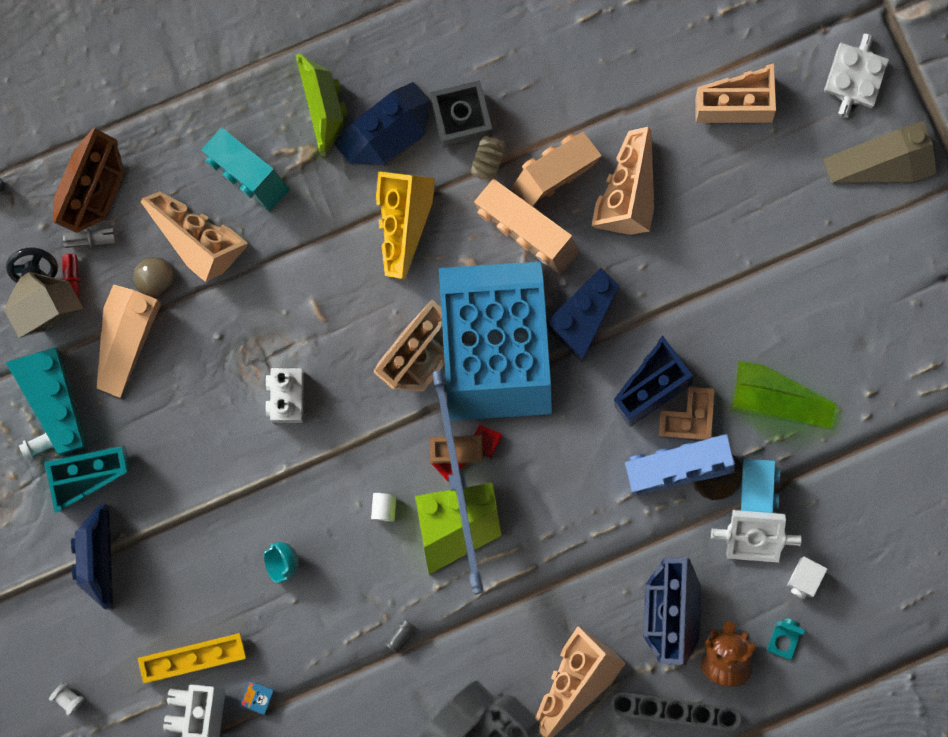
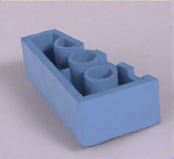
[625,434,735,496]

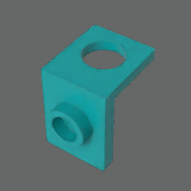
[766,618,806,660]

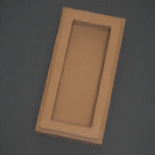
[430,435,482,464]

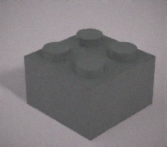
[430,80,492,148]

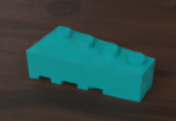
[5,347,88,457]

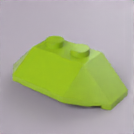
[296,54,348,157]

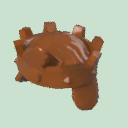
[700,620,756,687]

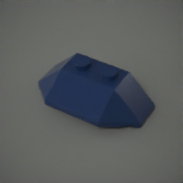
[334,82,429,166]
[71,504,113,610]
[643,558,701,665]

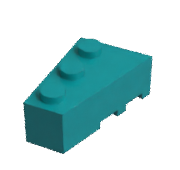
[201,127,290,212]
[44,445,130,513]

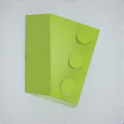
[415,483,501,575]

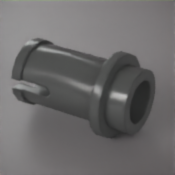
[385,619,416,654]

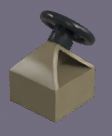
[4,247,83,338]

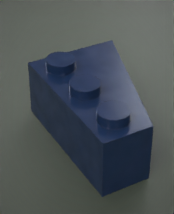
[614,335,693,427]

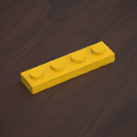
[138,633,247,684]

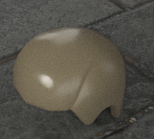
[133,258,174,296]

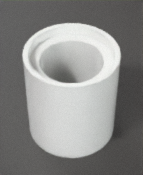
[371,493,397,522]

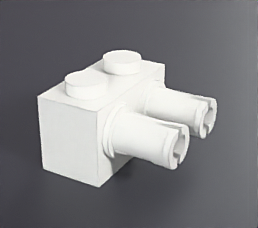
[266,368,304,423]
[163,685,226,737]

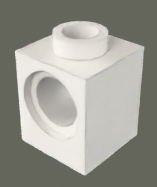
[787,557,827,600]

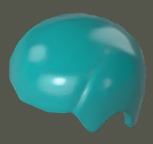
[264,541,299,583]

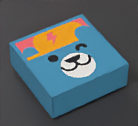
[240,681,274,715]

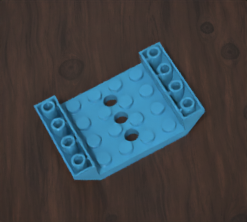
[439,261,552,421]

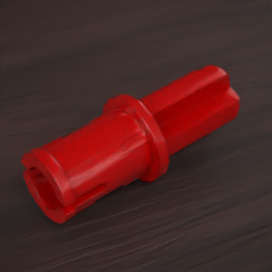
[61,254,81,300]

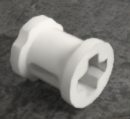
[49,681,84,716]

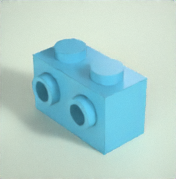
[741,459,781,513]

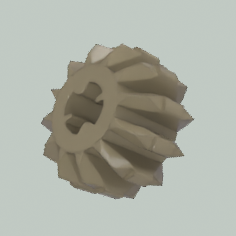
[471,136,506,181]

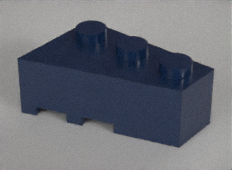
[546,268,619,362]

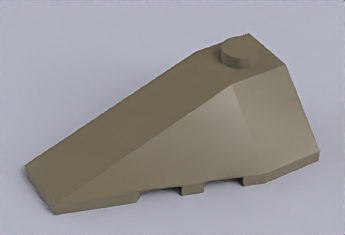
[823,121,937,183]

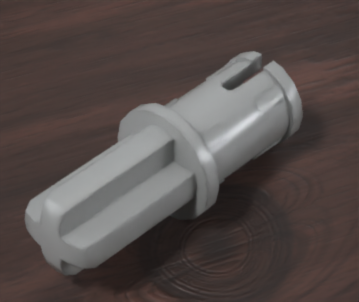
[63,228,115,249]

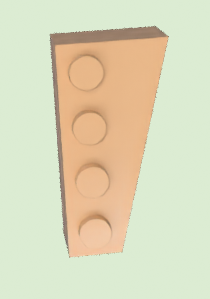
[474,179,580,276]

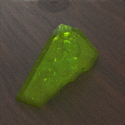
[730,360,836,429]

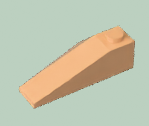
[591,127,654,235]
[97,285,161,398]

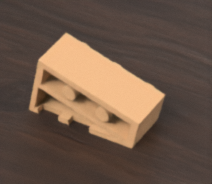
[695,63,776,123]
[511,131,602,208]

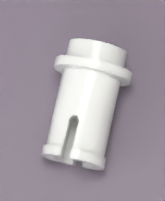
[19,433,54,460]

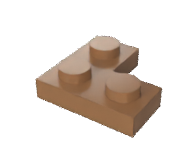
[658,387,714,441]

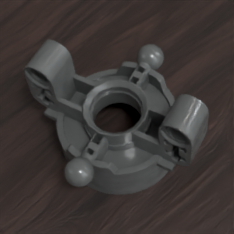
[419,681,540,737]

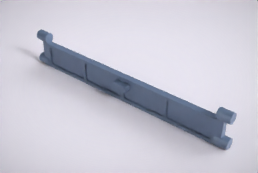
[432,371,484,594]

